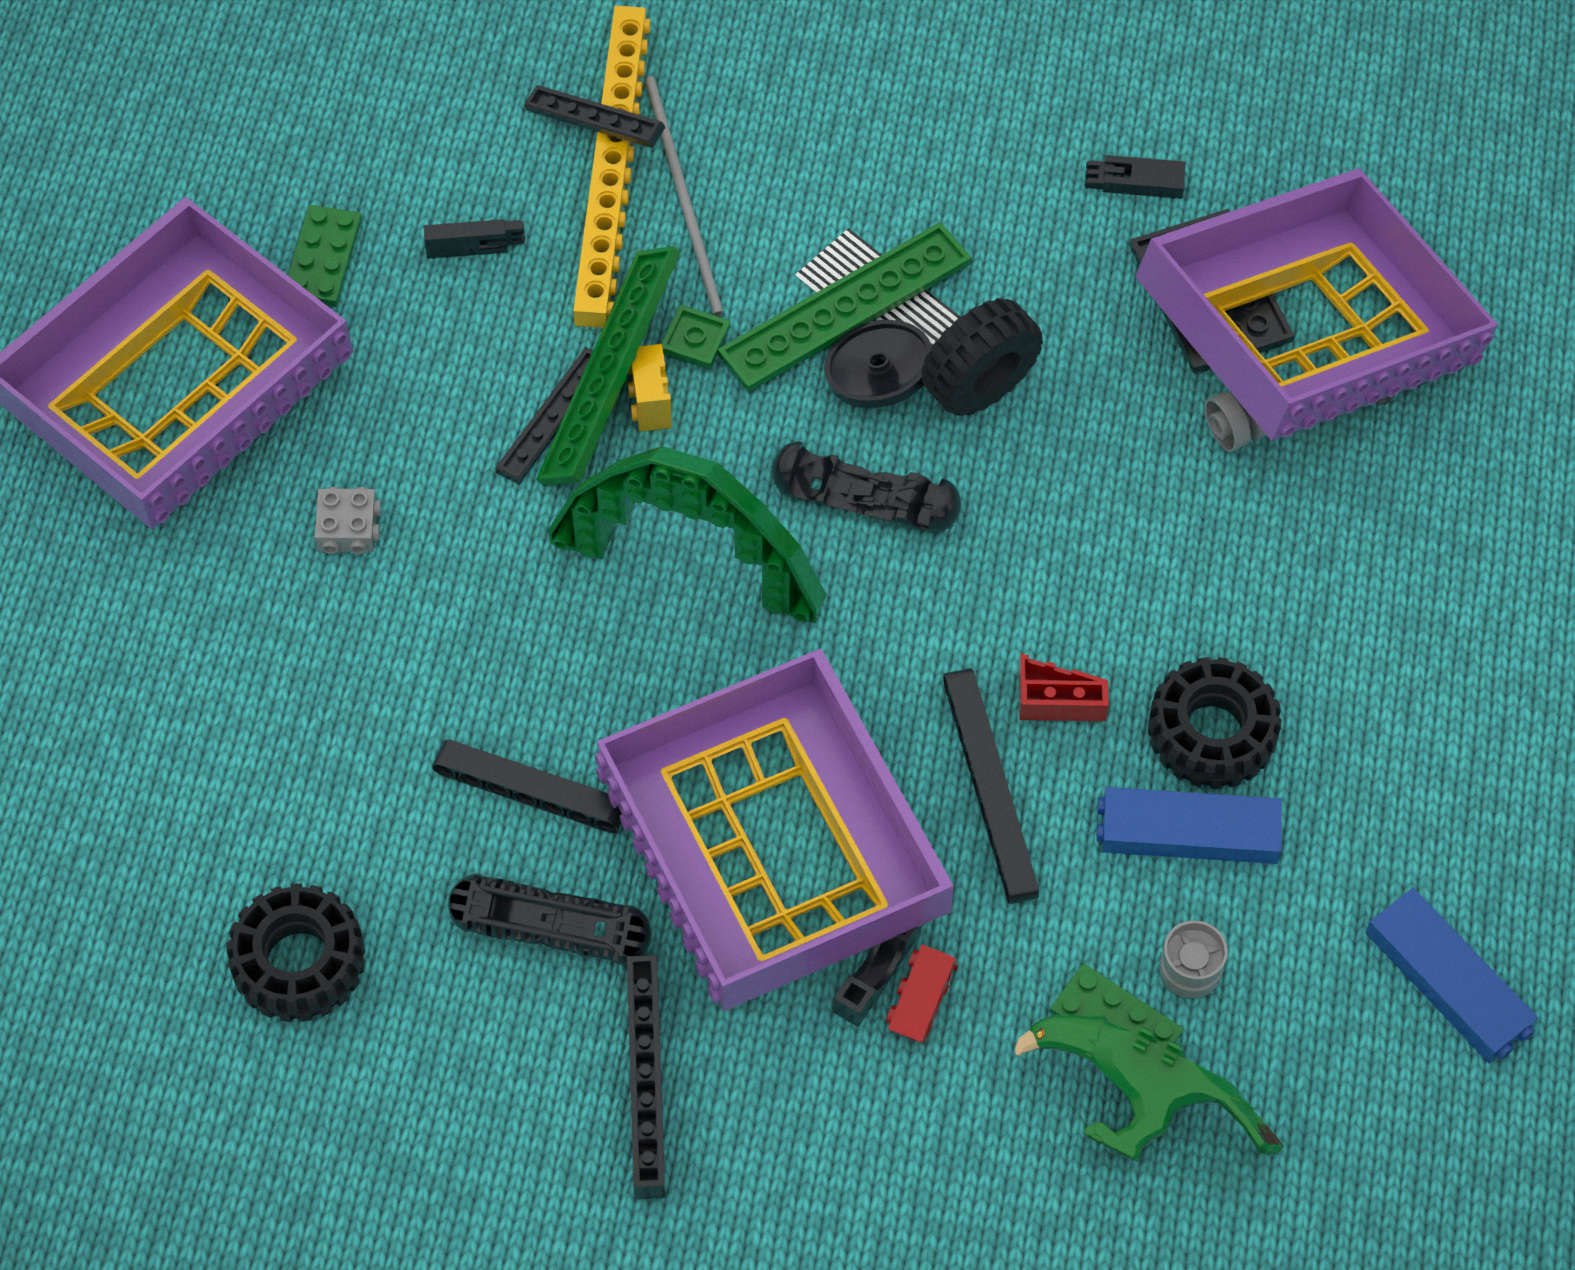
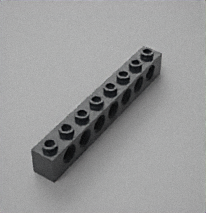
[627,955,666,1199]

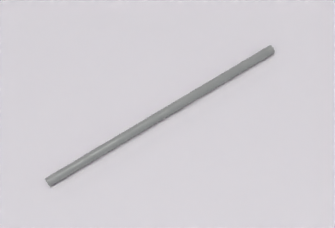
[645,76,724,317]

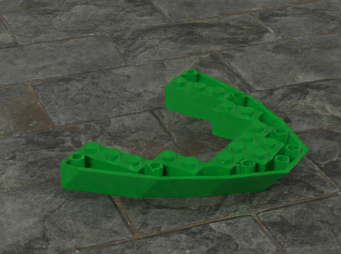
[548,446,826,623]

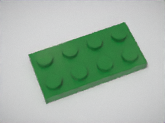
[288,204,362,307]
[1049,963,1184,1048]

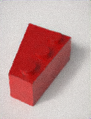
[1018,653,1109,721]
[886,944,960,1044]

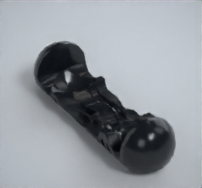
[771,441,961,533]
[448,873,652,965]

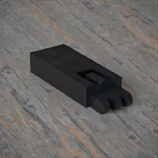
[1085,155,1185,199]
[424,219,526,259]

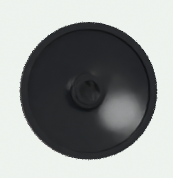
[824,320,932,408]

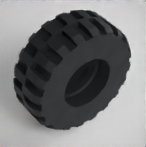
[921,298,1043,416]
[1148,657,1282,789]
[227,884,365,1022]

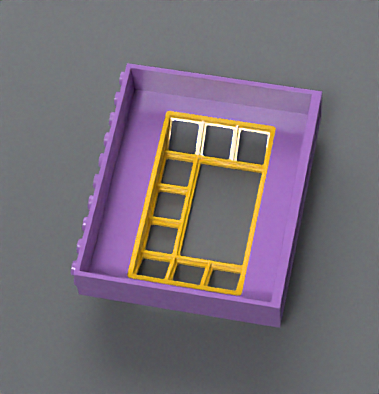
[1135,168,1498,441]
[0,196,353,529]
[594,648,954,1012]

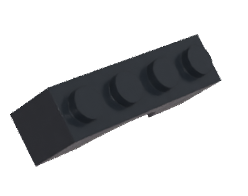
[833,926,921,1027]

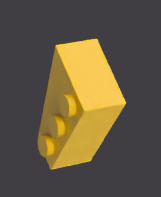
[627,344,672,432]

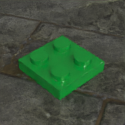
[661,304,731,370]

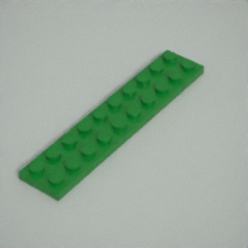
[718,222,972,393]
[536,246,681,486]

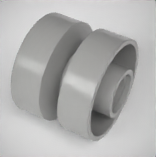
[1204,392,1267,452]
[1159,920,1228,999]

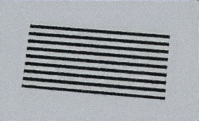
[795,228,960,346]

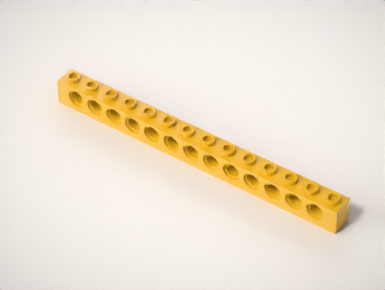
[573,6,651,328]

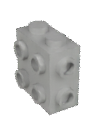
[315,487,382,554]

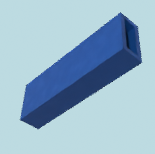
[1096,787,1282,864]
[1366,887,1538,1064]

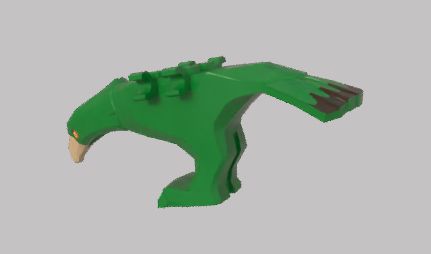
[1015,1015,1284,1162]

